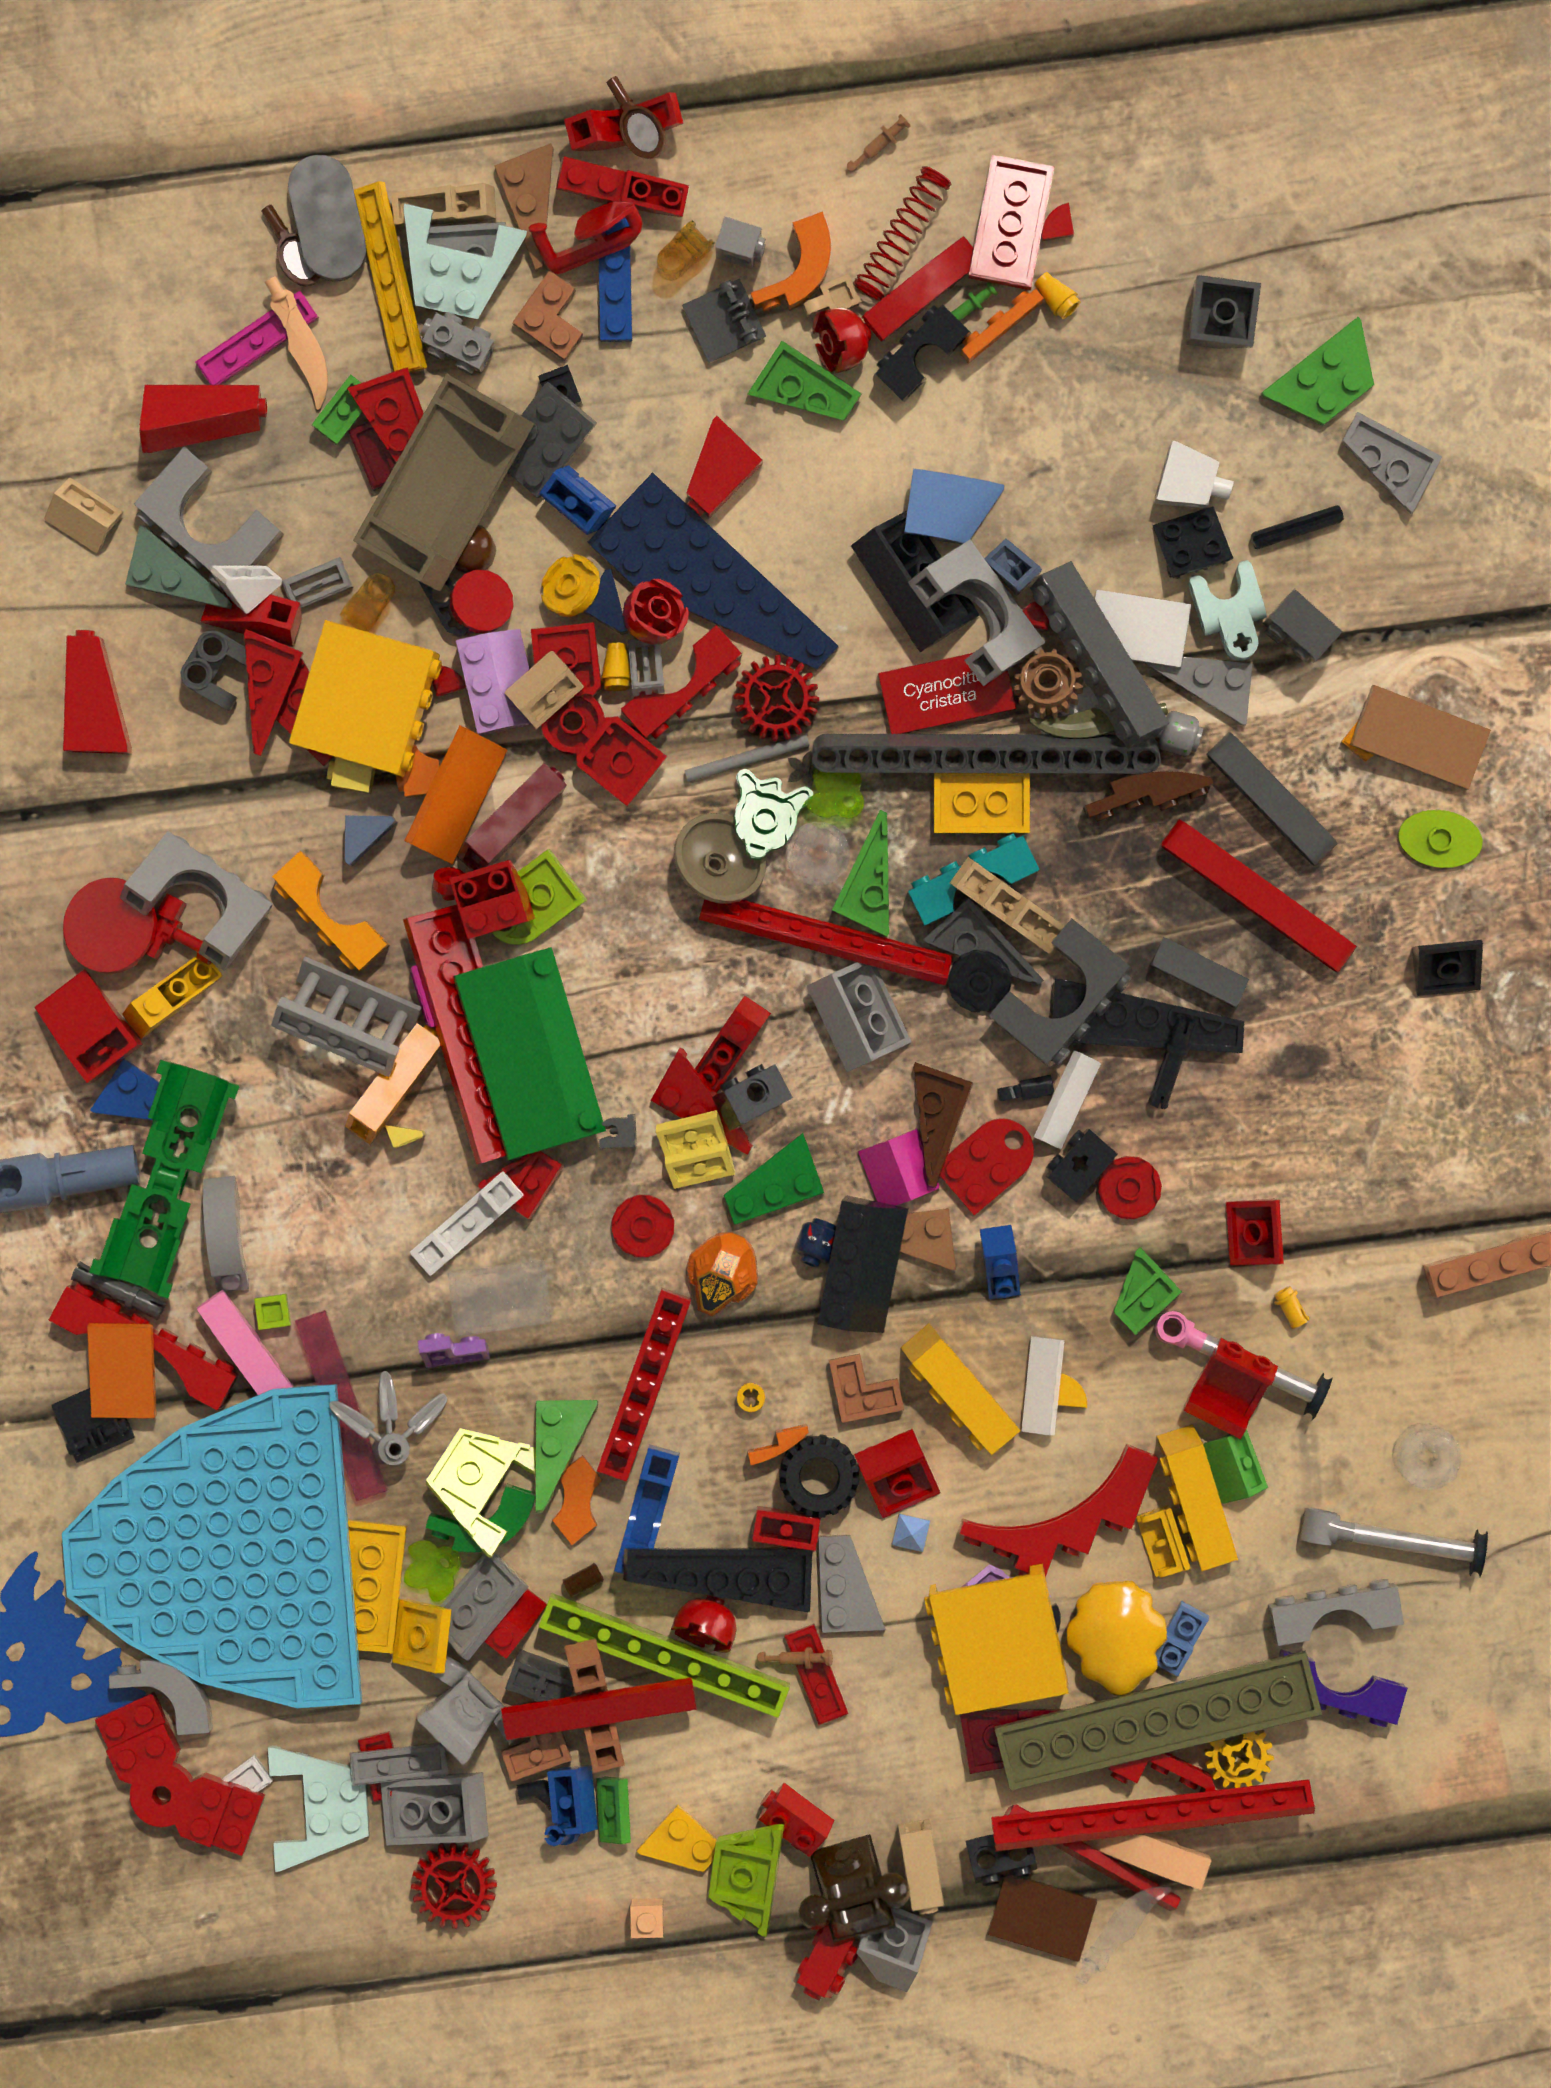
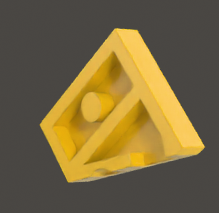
[637,1804,717,1872]

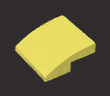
[656,1110,735,1189]

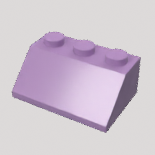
[456,629,531,736]

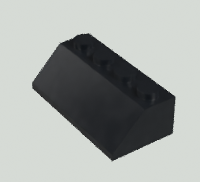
[851,511,979,652]
[817,1195,909,1333]

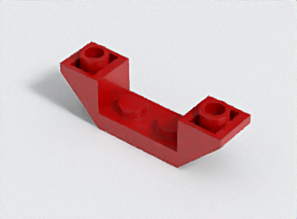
[1108,1752,1224,1827]

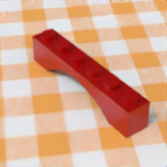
[48,1283,239,1410]

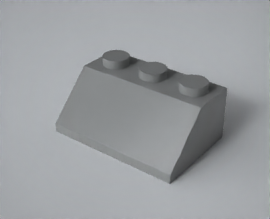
[807,962,911,1072]

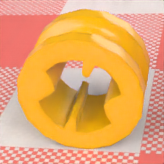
[737,1383,765,1412]

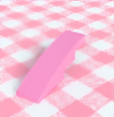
[196,1289,294,1395]

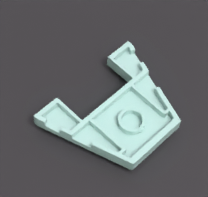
[404,204,527,319]
[268,1746,370,1872]

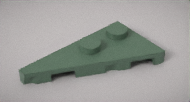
[125,525,233,610]

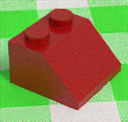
[854,1429,941,1518]

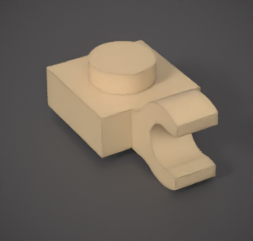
[802,273,862,319]

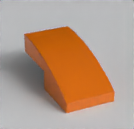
[748,1424,809,1465]

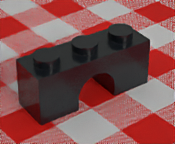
[875,304,971,402]

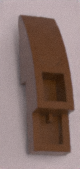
[1083,771,1214,822]

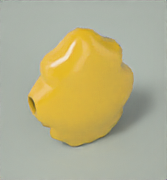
[1067,1581,1167,1696]

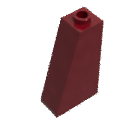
[457,763,567,871]

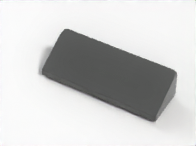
[1150,937,1249,1008]

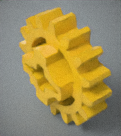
[1204,1730,1274,1788]

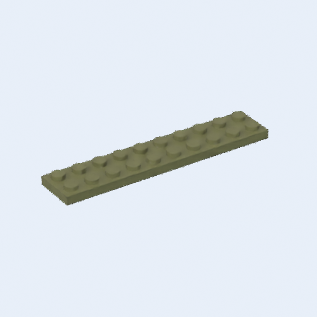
[994,1650,1322,1791]

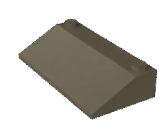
[353,373,534,591]

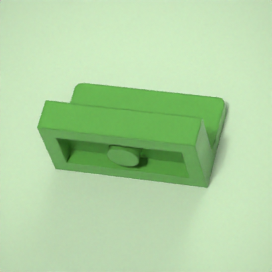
[1203,1429,1268,1504]

